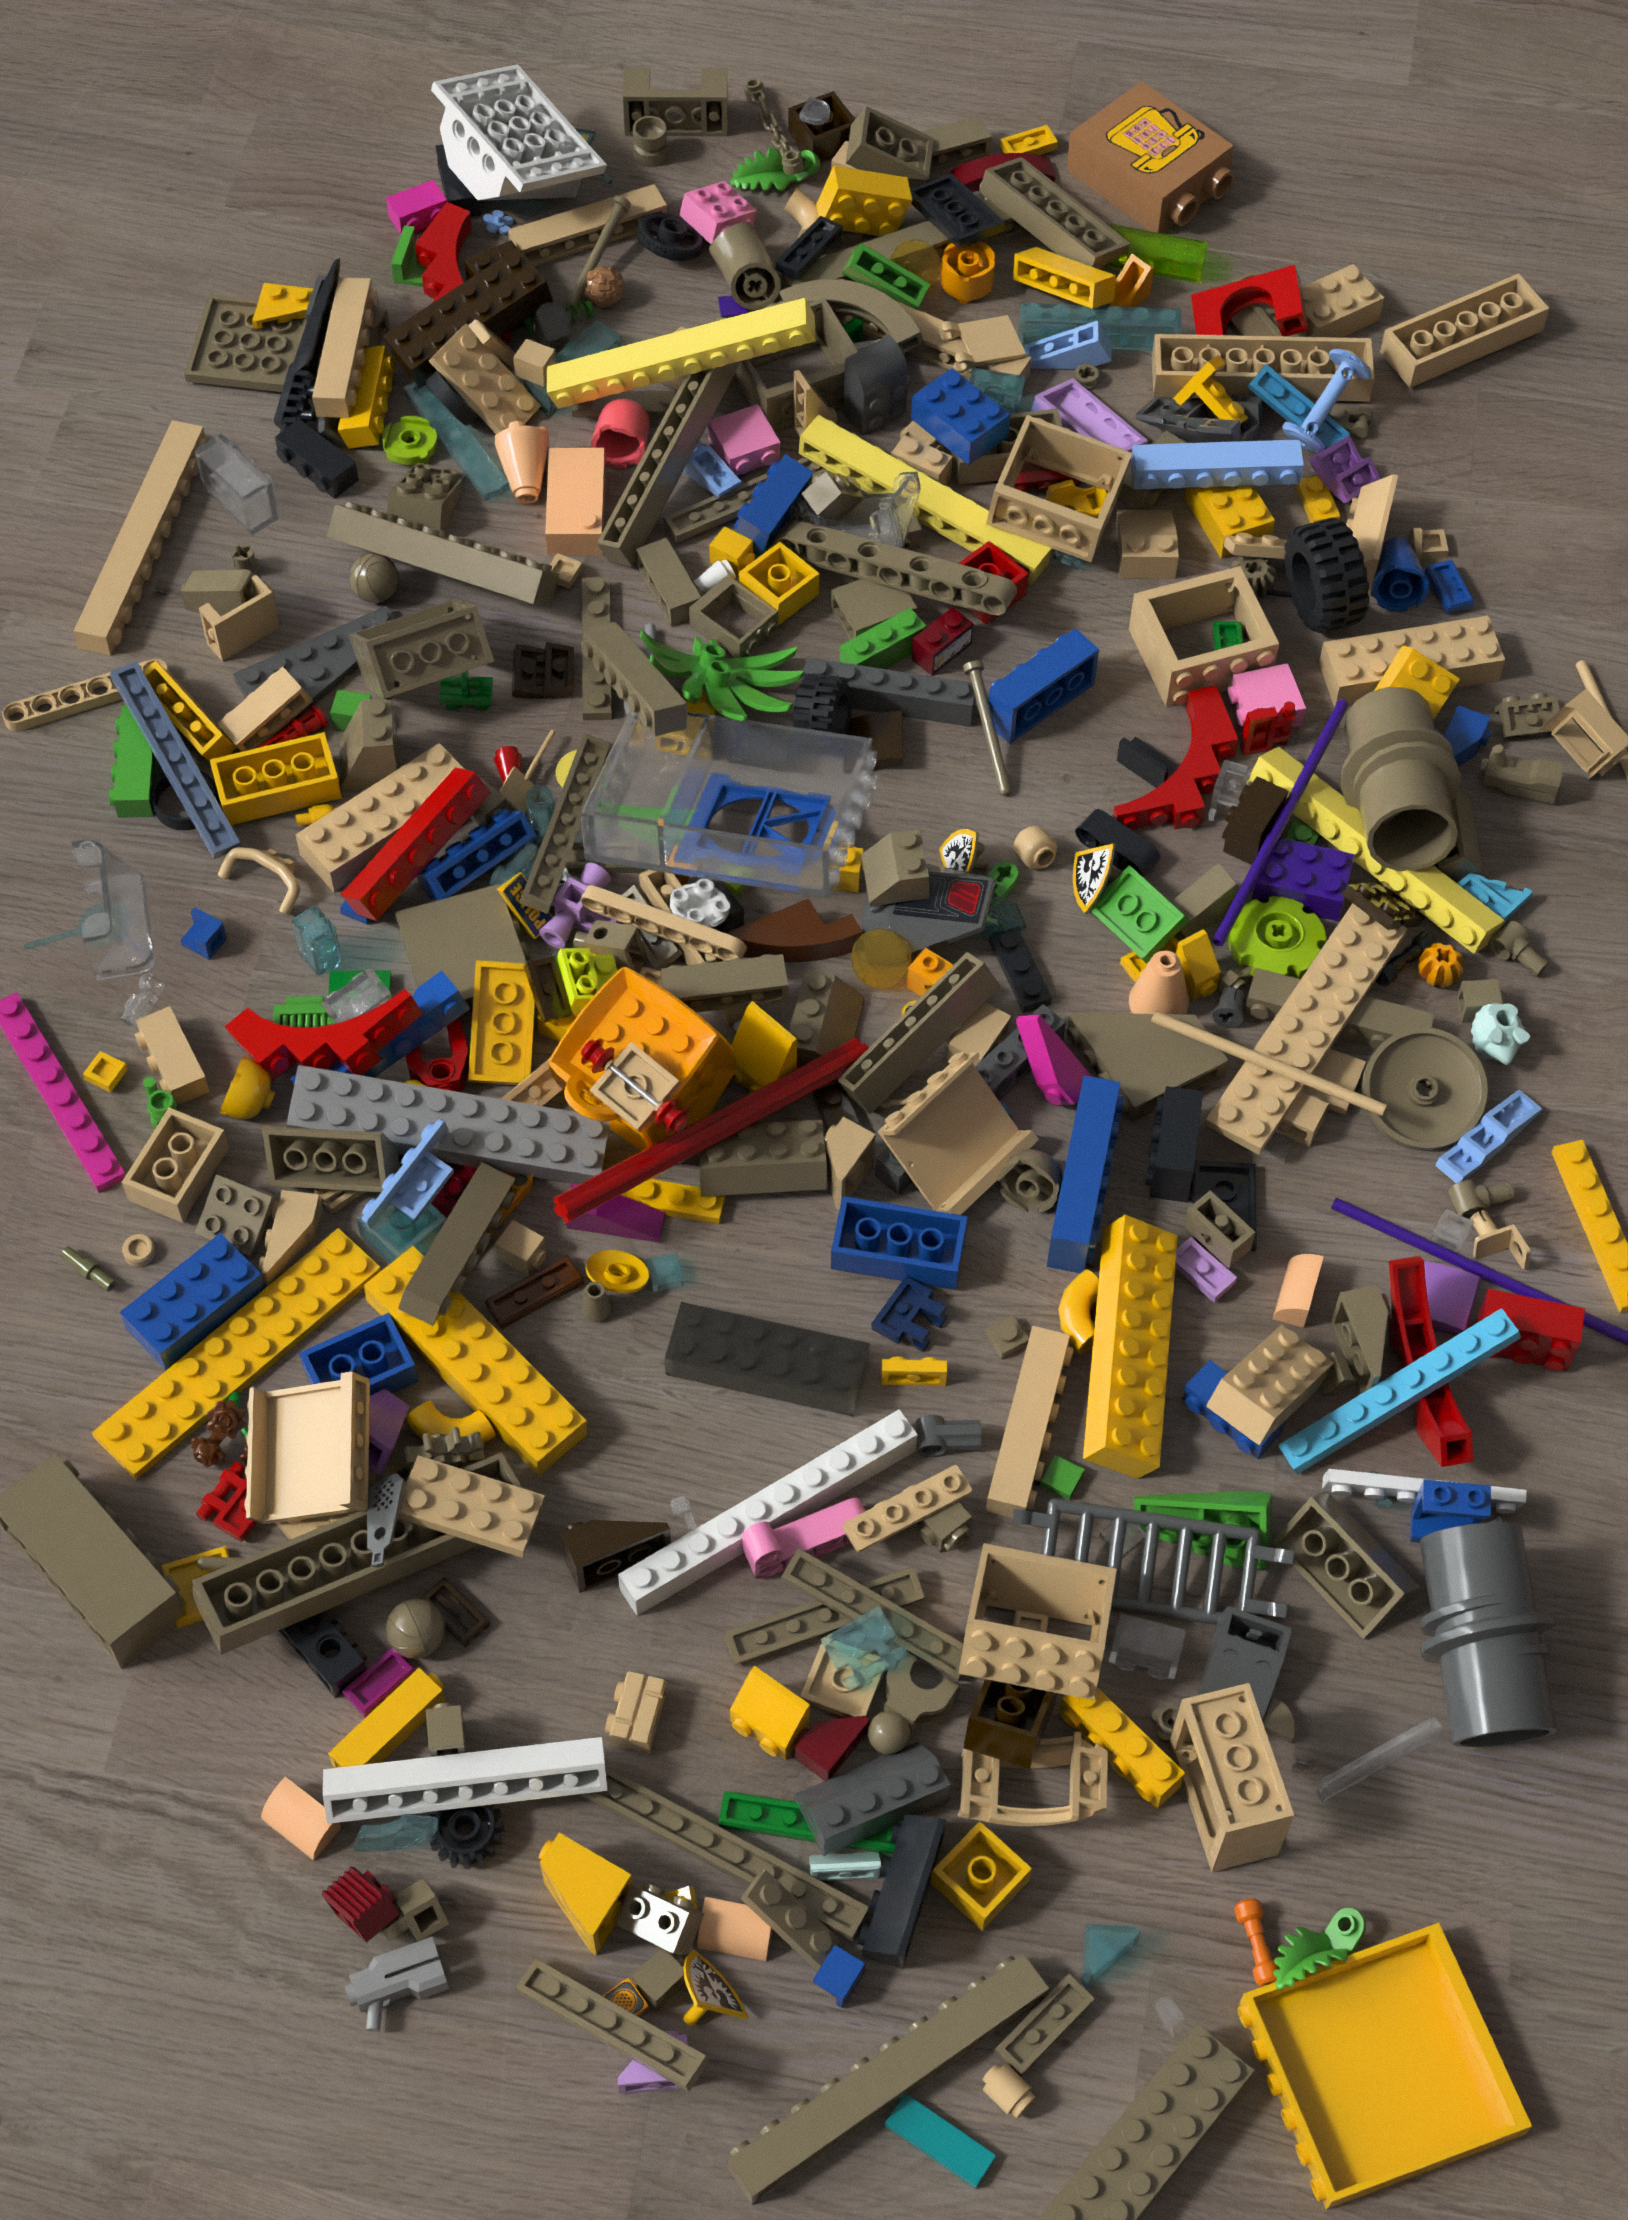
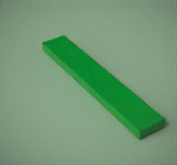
[718,1791,903,1855]

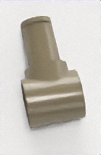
[1488,921,1549,977]
[1448,1180,1514,1221]

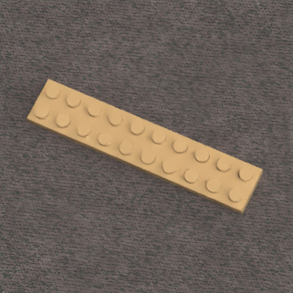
[1205,903,1408,1155]

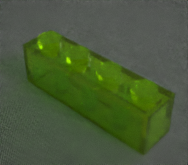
[1105,223,1209,284]

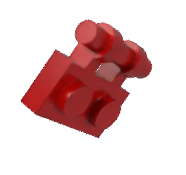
[1240,701,1297,756]
[196,1461,257,1543]

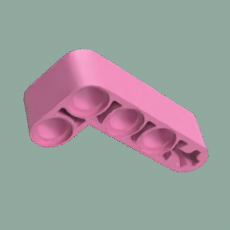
[742,1497,866,1579]

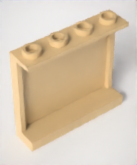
[244,1372,370,1524]

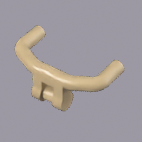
[218,847,300,915]

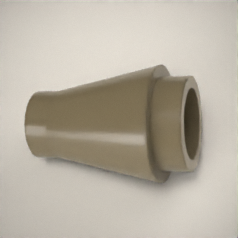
[581,1282,612,1322]

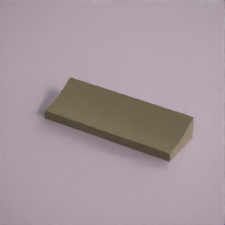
[979,157,1131,270]

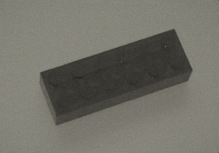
[665,1302,870,1417]

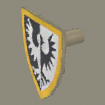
[939,829,989,873]
[1072,843,1121,914]

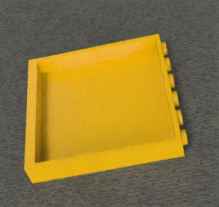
[1237,1923,1532,2210]

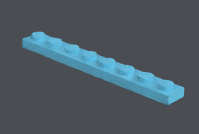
[1278,1308,1521,1475]

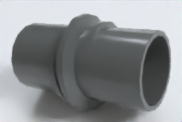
[1420,1522,1557,1747]

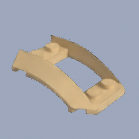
[957,1731,1108,1826]

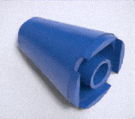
[1372,537,1430,612]

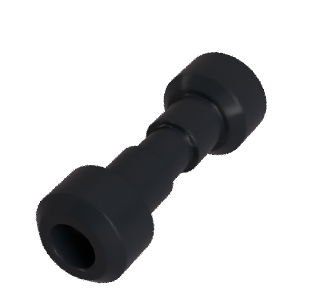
[1375,931,1436,986]

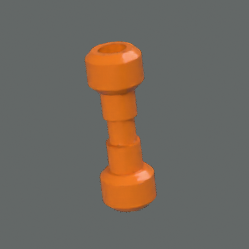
[1234,1898,1280,1987]

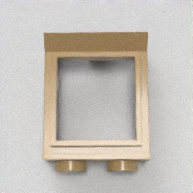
[1540,689,1628,780]

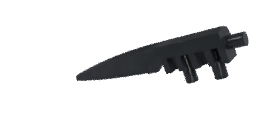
[274,258,340,433]

